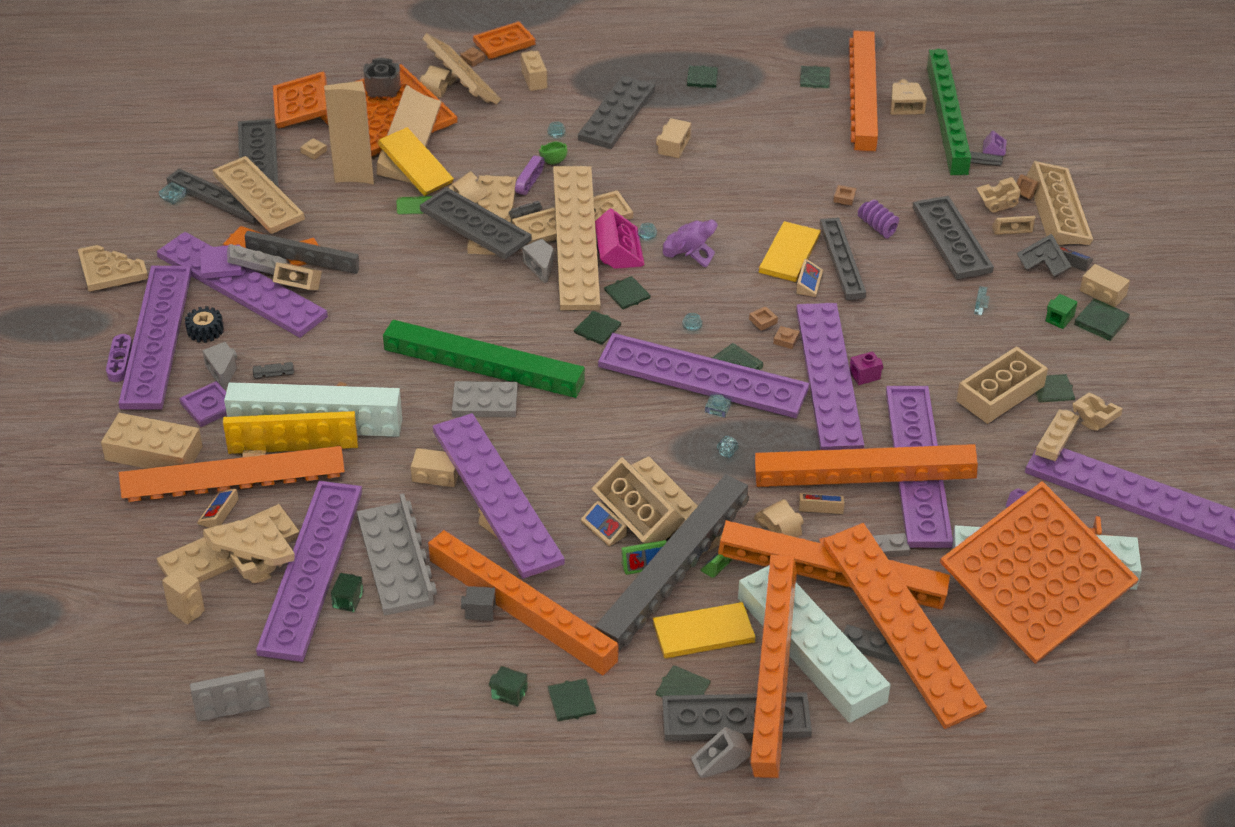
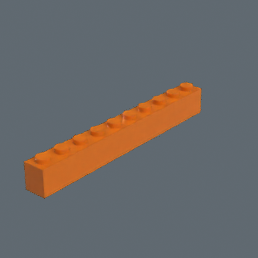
[849,31,878,151]
[755,444,978,487]
[119,446,345,502]
[718,520,950,610]
[428,530,618,676]
[751,555,797,778]

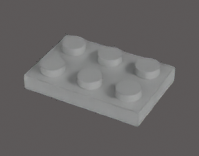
[452,381,518,417]
[190,669,270,722]

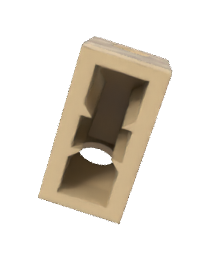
[890,79,927,115]

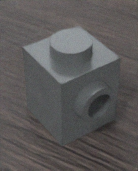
[461,586,496,621]

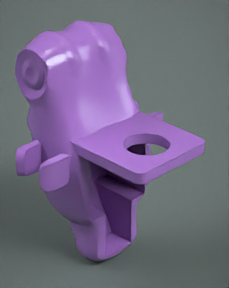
[663,219,718,267]

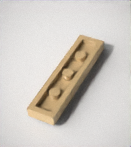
[1035,409,1080,461]

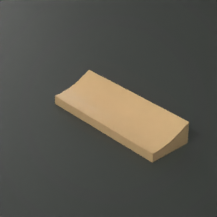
[324,81,374,184]
[377,85,441,183]
[1027,161,1093,245]

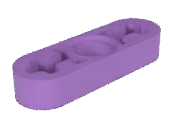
[515,155,545,195]
[106,334,132,382]

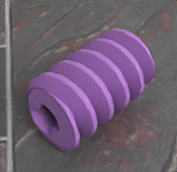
[858,200,899,239]

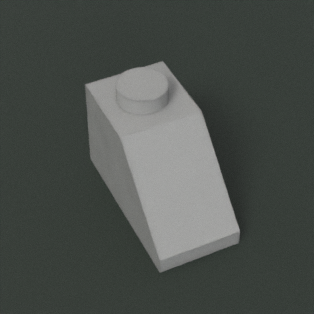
[523,239,554,283]
[202,342,237,389]
[691,727,752,778]

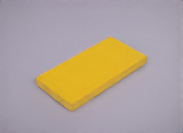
[378,127,454,196]
[759,221,821,282]
[653,602,755,659]

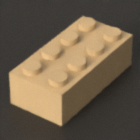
[956,346,1048,424]
[101,413,203,469]
[591,457,686,544]

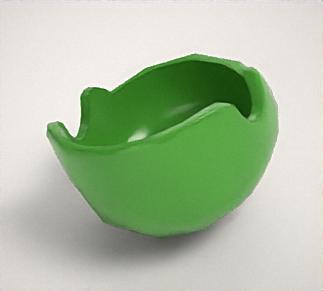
[539,141,568,165]

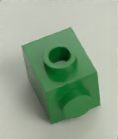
[1045,294,1078,329]

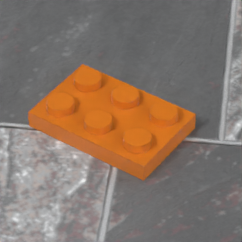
[473,22,536,59]

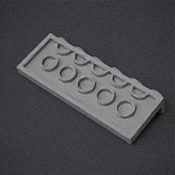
[357,493,437,616]

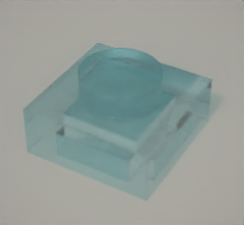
[159,182,187,204]
[974,286,990,315]
[705,394,732,418]

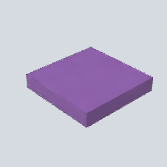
[200,244,242,279]
[179,381,227,427]

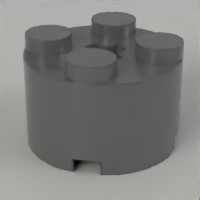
[363,58,401,98]

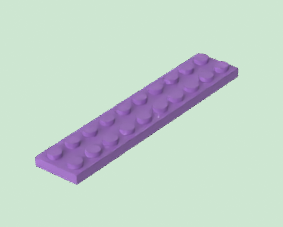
[156,232,328,338]
[119,266,191,410]
[796,303,864,450]
[598,333,809,418]
[886,386,953,548]
[433,413,565,579]
[1025,448,1235,550]
[256,481,362,662]

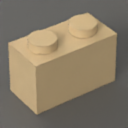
[521,51,547,91]
[656,118,691,158]
[273,262,322,290]
[1080,264,1130,307]
[411,448,459,487]
[162,567,205,625]

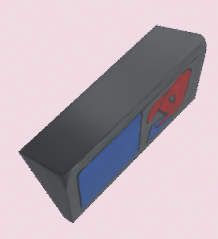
[1059,246,1094,271]

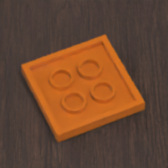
[273,71,327,128]

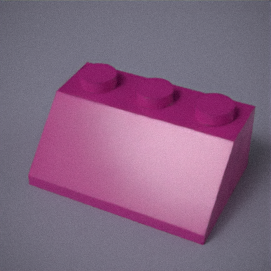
[595,208,644,269]

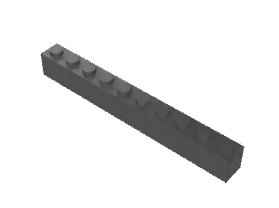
[595,474,749,652]

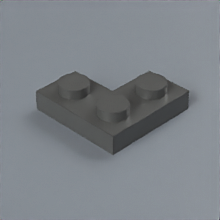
[1017,234,1072,278]

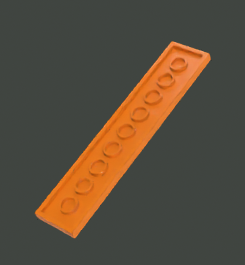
[823,522,987,729]

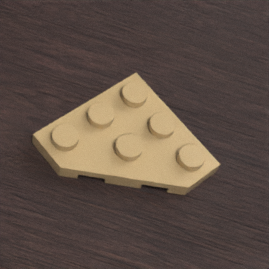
[78,245,148,292]
[203,514,295,566]

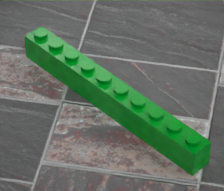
[927,49,971,175]
[383,319,585,398]

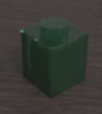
[331,573,364,612]
[489,666,528,707]

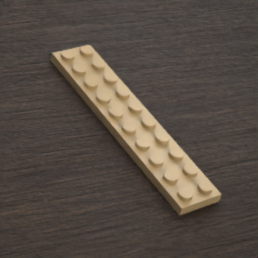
[553,166,600,310]

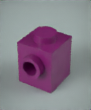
[849,351,883,386]

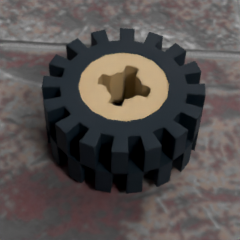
[185,306,224,343]

